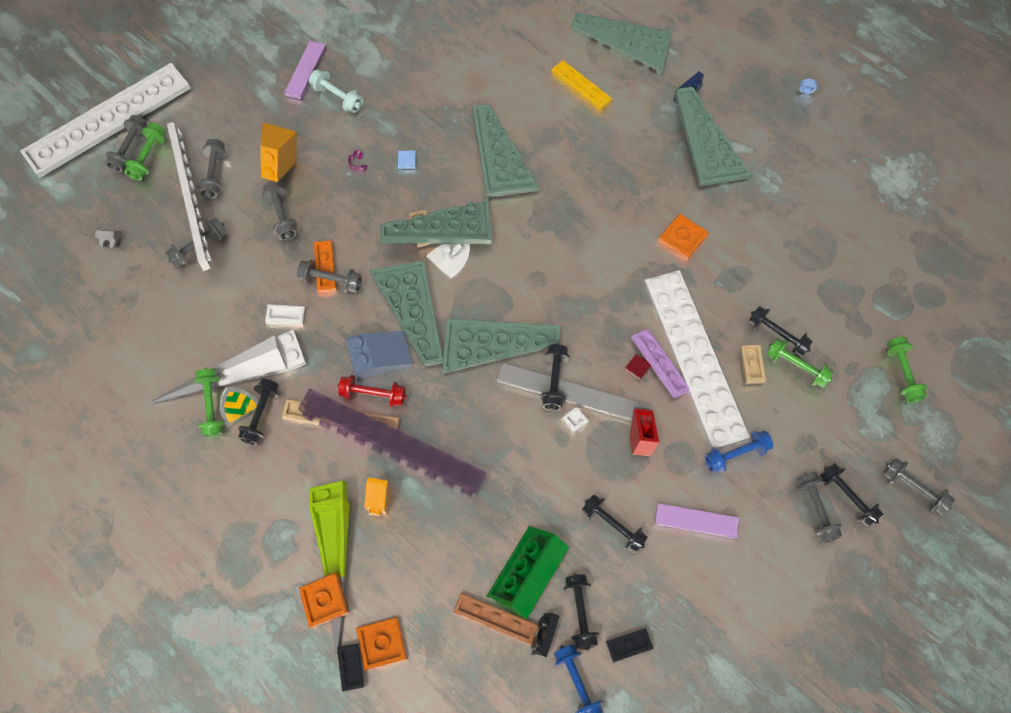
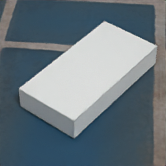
[265,304,306,326]

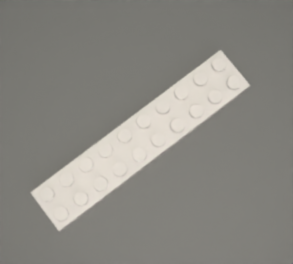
[20,63,191,178]
[644,270,750,449]

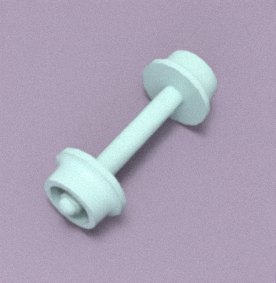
[309,69,363,113]

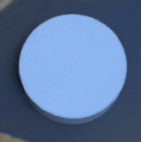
[799,79,817,94]

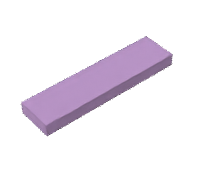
[285,40,326,100]
[631,328,689,398]
[654,503,739,539]

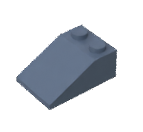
[345,331,413,381]

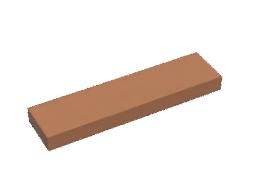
[453,593,538,646]

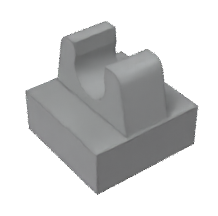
[95,230,121,248]

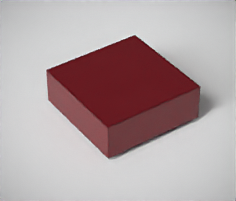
[624,354,651,381]

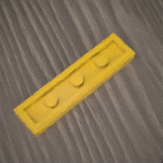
[551,60,612,112]

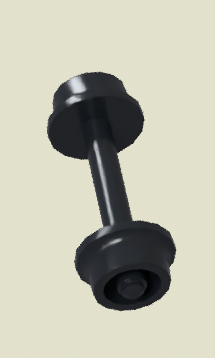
[748,306,813,357]
[540,344,570,411]
[238,378,279,446]
[820,463,883,528]
[582,494,648,554]
[563,573,599,652]

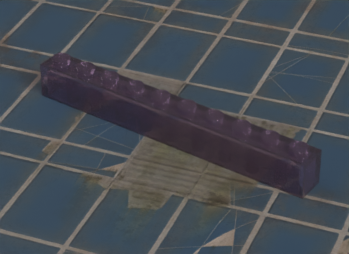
[298,388,487,498]

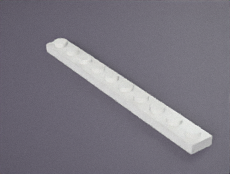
[167,122,212,271]

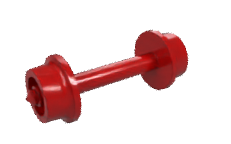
[337,375,407,408]

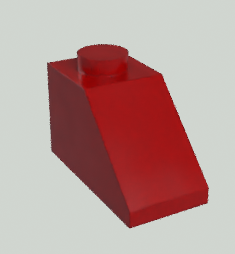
[630,408,659,456]

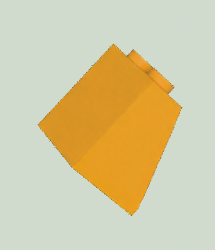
[261,122,297,182]

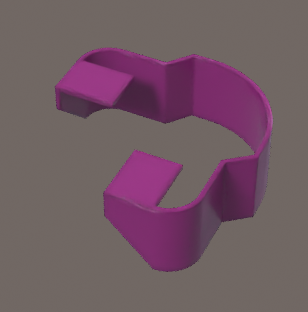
[348,149,368,171]

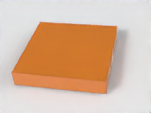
[658,213,709,261]
[299,572,350,628]
[356,617,407,671]

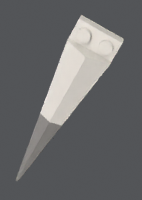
[152,330,307,404]

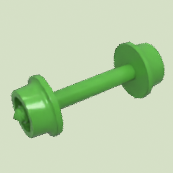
[124,123,166,181]
[886,337,927,403]
[767,338,834,388]
[193,367,225,439]

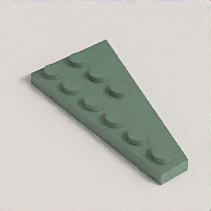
[571,12,672,75]
[675,87,752,186]
[472,104,540,198]
[381,198,492,244]
[369,260,443,367]
[442,319,560,374]

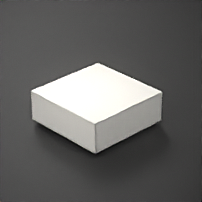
[561,406,589,434]

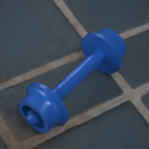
[704,430,773,473]
[553,644,603,713]

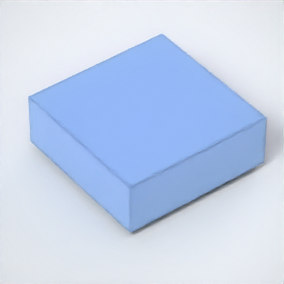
[398,150,416,169]

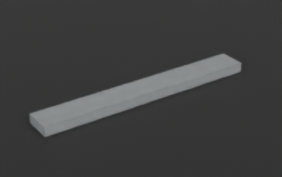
[497,363,651,421]

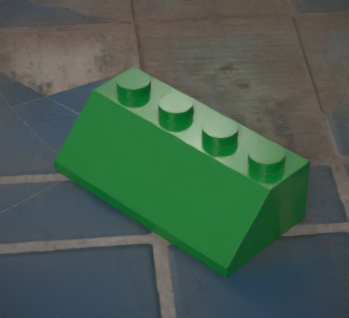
[486,526,569,619]

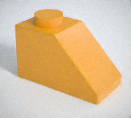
[364,477,392,516]

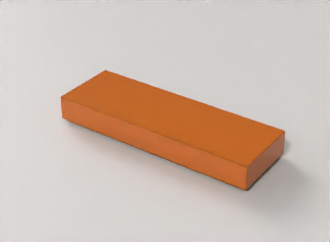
[313,240,337,293]

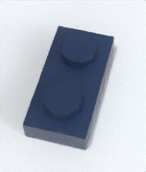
[673,71,704,104]

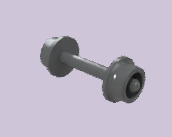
[105,115,147,173]
[197,139,226,199]
[262,181,298,240]
[165,218,227,268]
[297,259,362,293]
[883,458,955,515]
[797,472,842,543]

